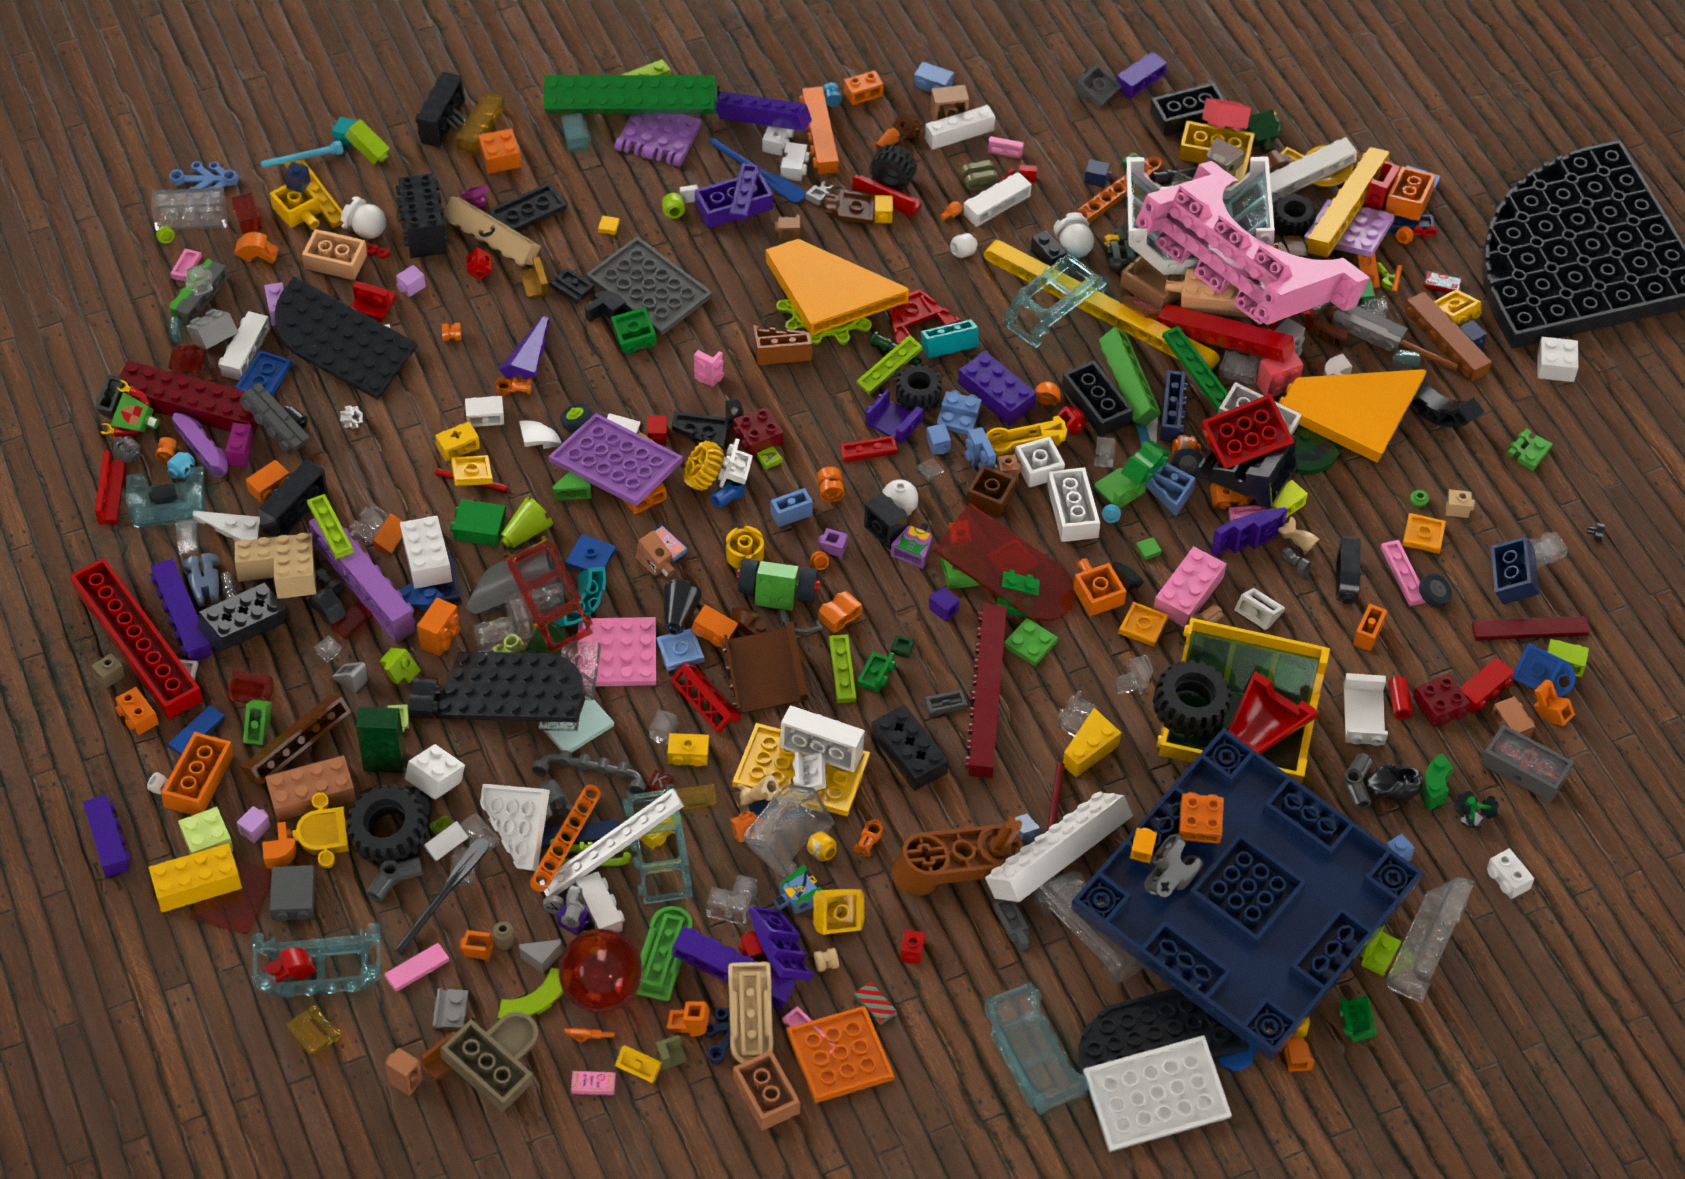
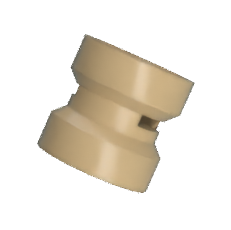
[814,948,839,972]

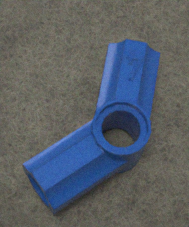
[710,479,745,508]

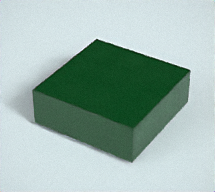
[890,635,915,658]

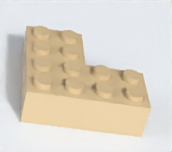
[235,533,316,599]

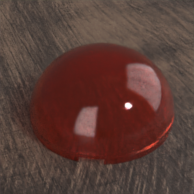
[559,929,643,1013]

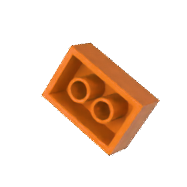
[1386,166,1436,221]

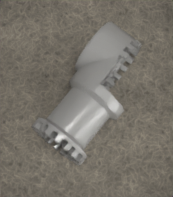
[561,885,585,928]

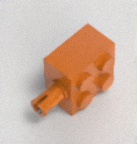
[1073,558,1126,617]

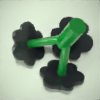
[1455,791,1500,828]

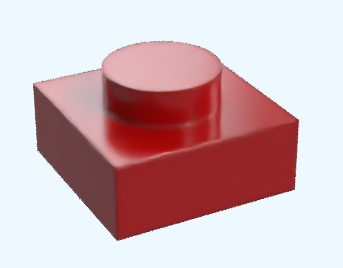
[1019,165,1037,183]

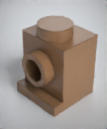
[775,215,800,240]

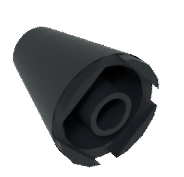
[664,579,702,635]

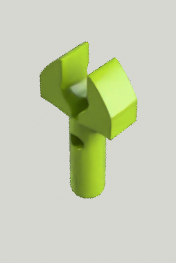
[1377,262,1400,290]

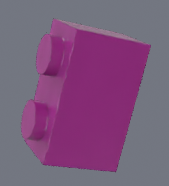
[225,423,254,467]

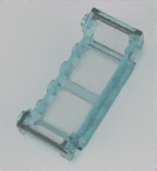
[984,982,1089,1114]

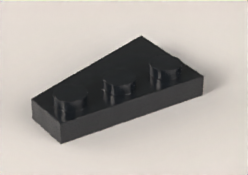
[672,411,729,451]

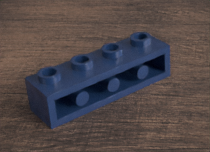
[1160,370,1188,442]

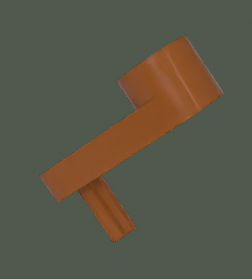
[891,816,1024,896]

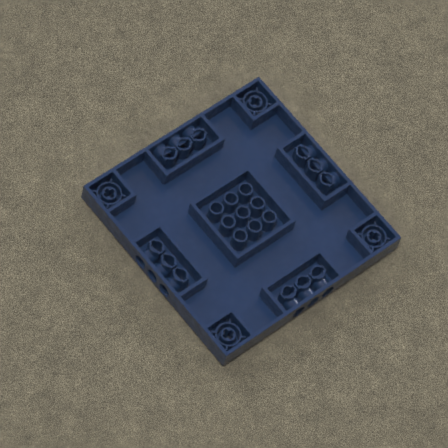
[1071,728,1423,1061]

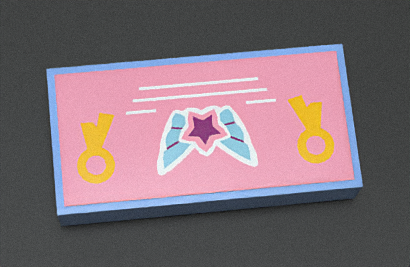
[655,526,687,562]

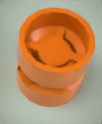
[817,467,844,502]

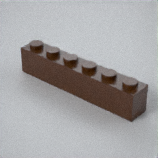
[241,694,351,785]

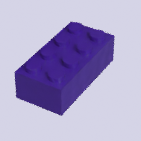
[695,171,773,228]
[958,351,1037,426]

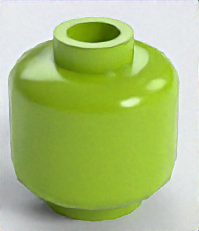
[662,193,685,219]

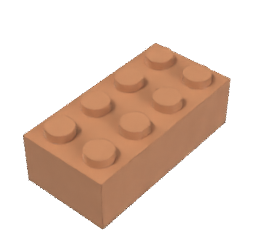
[265,755,356,822]

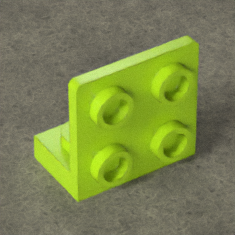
[1360,925,1402,976]

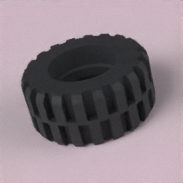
[1152,660,1232,738]
[347,785,428,866]

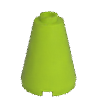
[501,497,553,548]

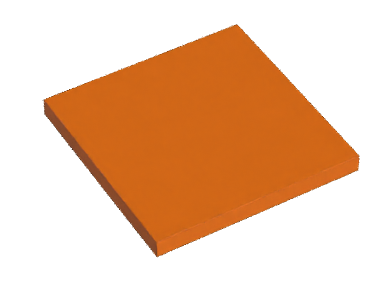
[786,1006,895,1103]

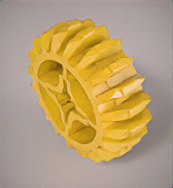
[683,440,724,491]

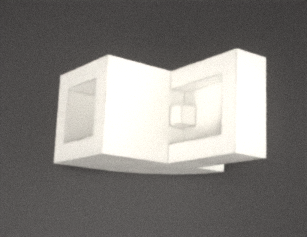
[1323,354,1352,376]

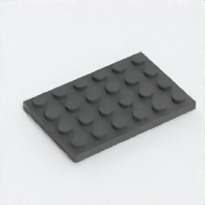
[586,236,713,336]

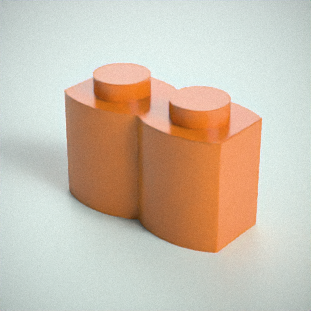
[818,591,862,633]

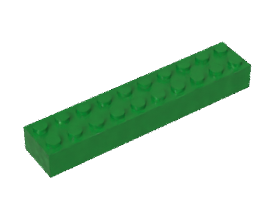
[543,75,718,114]

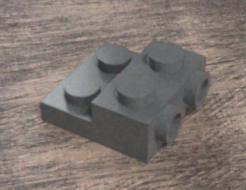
[1073,63,1122,108]

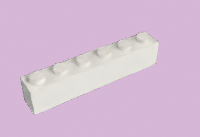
[1256,137,1357,203]

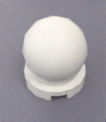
[340,196,386,239]
[1053,212,1094,258]

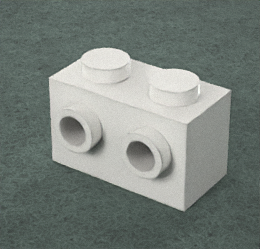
[762,126,794,156]
[1487,848,1535,899]

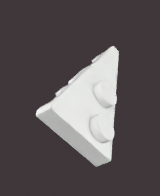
[193,511,260,541]

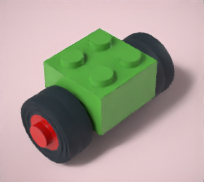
[736,558,820,611]

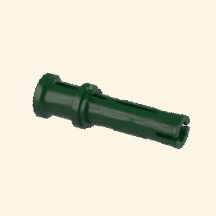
[869,331,922,366]

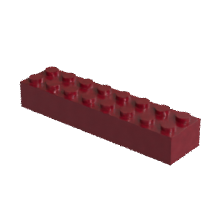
[119,361,259,434]

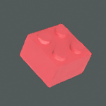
[1202,98,1251,131]
[1256,351,1304,397]

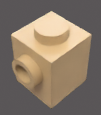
[1446,489,1475,518]

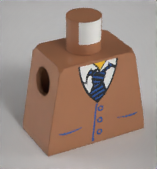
[636,530,676,578]

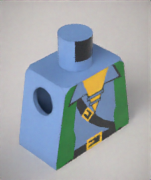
[773,865,823,914]

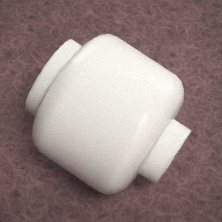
[950,233,977,258]

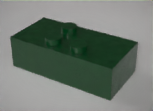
[356,707,406,773]

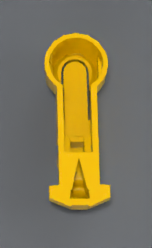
[986,416,1067,461]

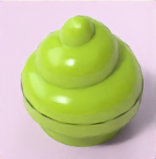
[156,226,174,244]

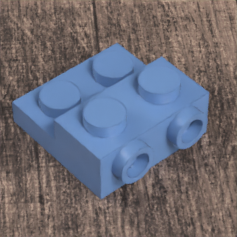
[936,390,982,435]
[965,427,996,470]

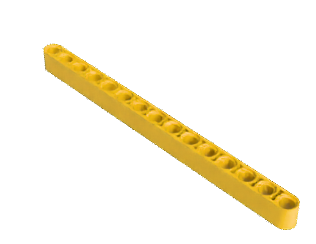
[984,240,1220,370]

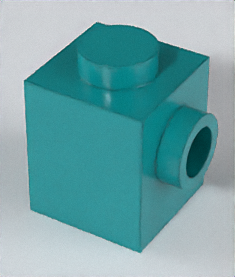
[331,117,356,147]

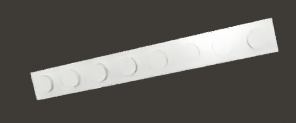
[539,788,684,896]

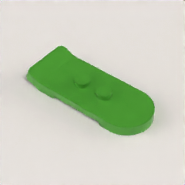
[630,906,692,1002]

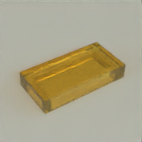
[674,784,717,809]

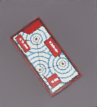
[1423,271,1462,293]

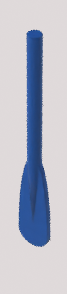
[710,138,805,203]

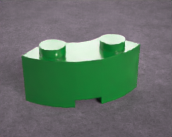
[1121,441,1171,485]
[1421,753,1454,811]

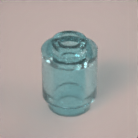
[1393,349,1421,369]

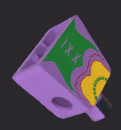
[891,523,933,569]

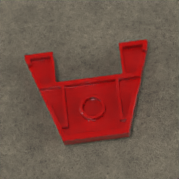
[889,289,960,345]

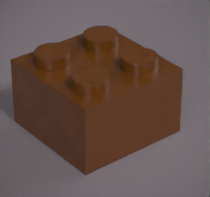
[966,465,1017,518]

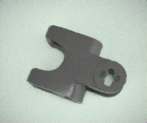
[1145,834,1203,897]

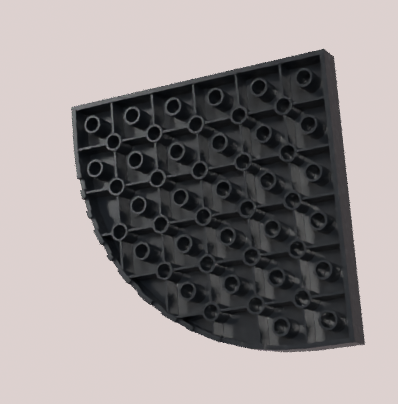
[1482,140,1685,349]

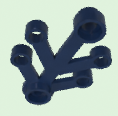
[704,1008,730,1064]

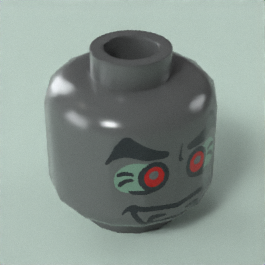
[113,436,141,464]

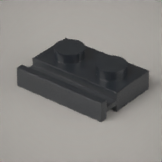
[550,267,594,304]

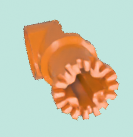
[495,377,532,396]
[854,819,883,857]

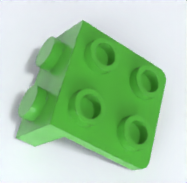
[1094,468,1147,508]

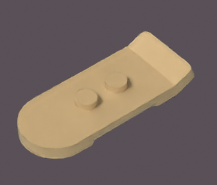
[728,962,773,1064]

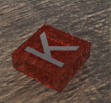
[647,770,673,794]

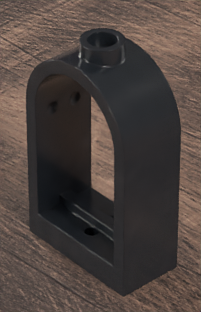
[1336,537,1360,604]

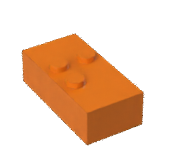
[161,732,234,815]

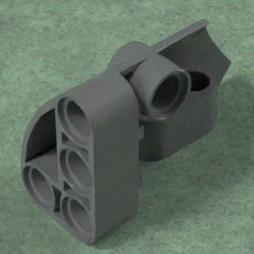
[466,543,563,615]

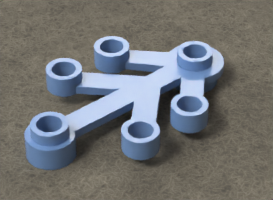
[169,161,239,199]

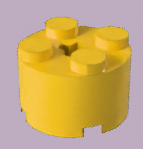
[726,526,764,569]

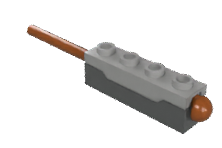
[1327,306,1459,371]

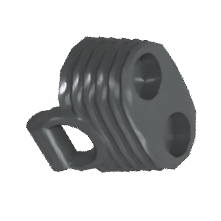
[537,779,573,821]

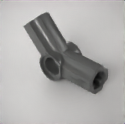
[1342,753,1373,810]
[366,857,423,902]

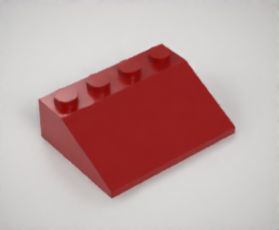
[1201,394,1294,469]

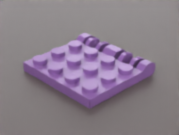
[614,114,702,167]

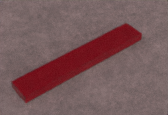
[1472,616,1590,640]

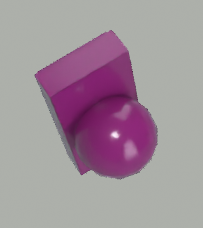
[460,185,489,209]

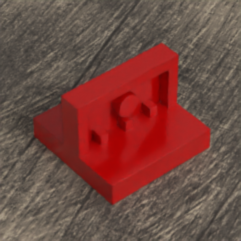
[350,281,397,323]

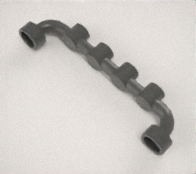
[532,750,646,796]

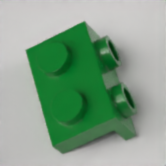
[857,652,896,693]
[1338,995,1378,1042]

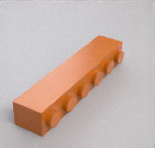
[799,87,839,175]

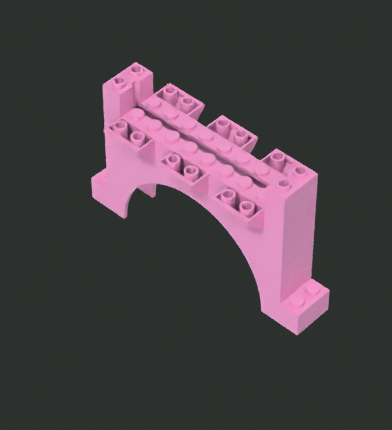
[1135,161,1370,325]

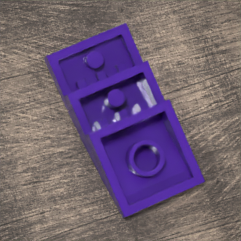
[1211,507,1288,557]
[748,906,814,981]

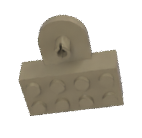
[441,1012,538,1113]

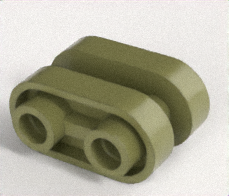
[961,160,1000,190]

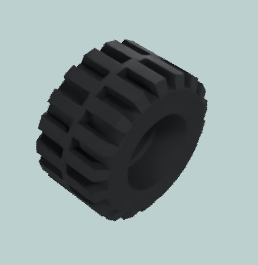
[869,144,917,191]
[1273,194,1317,239]
[895,364,942,413]

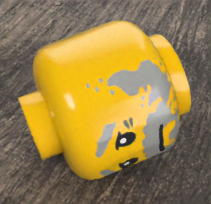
[807,831,837,862]

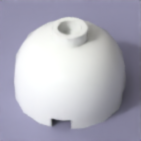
[882,479,918,516]

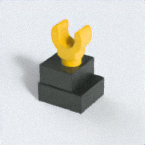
[1104,222,1128,246]

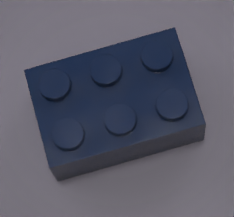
[1490,536,1539,604]

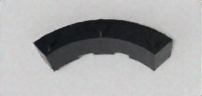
[1410,380,1485,428]

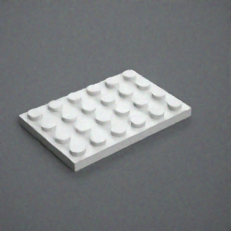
[1083,1035,1232,1152]

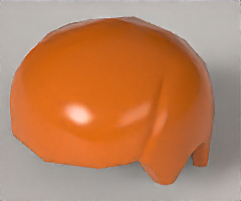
[1034,381,1061,406]

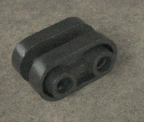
[1106,240,1135,272]

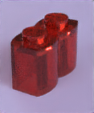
[168,344,206,375]

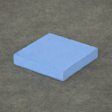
[656,628,705,672]

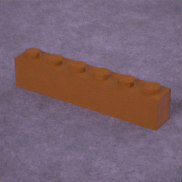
[1404,292,1492,382]

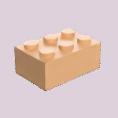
[302,229,367,280]

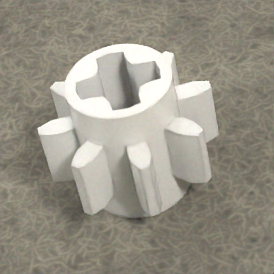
[340,405,363,428]

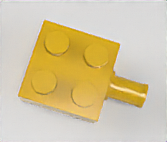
[270,185,321,229]

